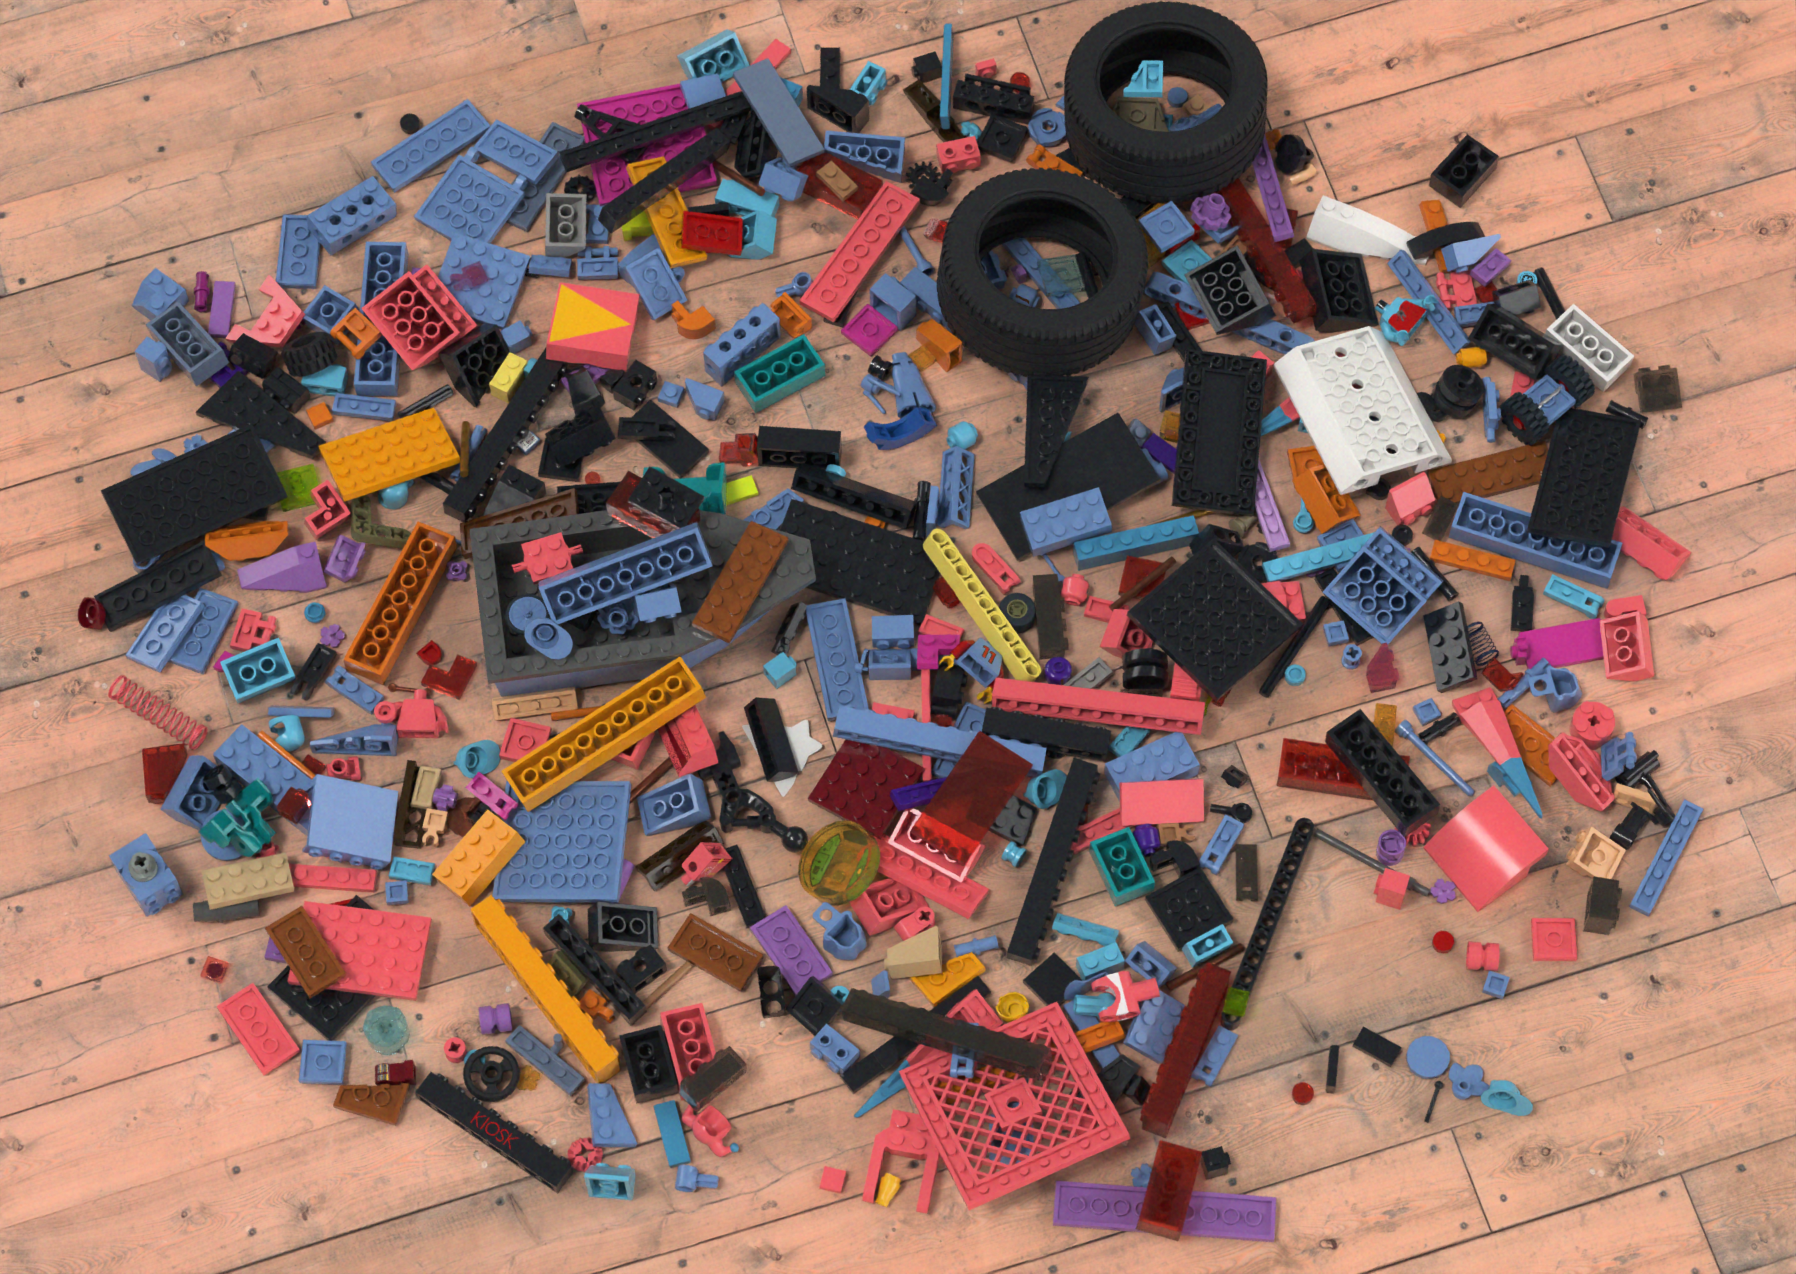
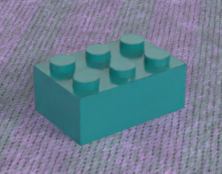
[1089,827,1155,906]

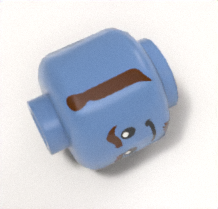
[1009,284,1040,307]

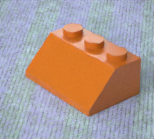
[1292,464,1361,534]

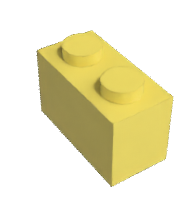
[489,352,528,404]

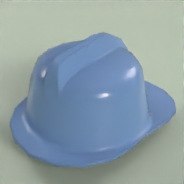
[525,618,573,659]

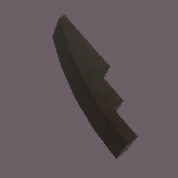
[903,80,967,143]

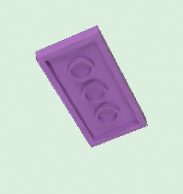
[750,905,833,996]

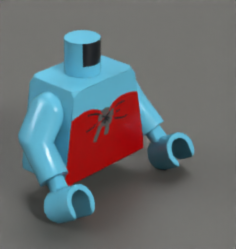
[1375,295,1438,346]

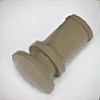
[1229,508,1258,538]

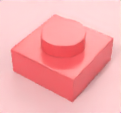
[975,58,996,78]

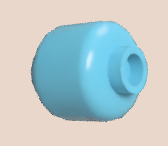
[946,421,978,449]

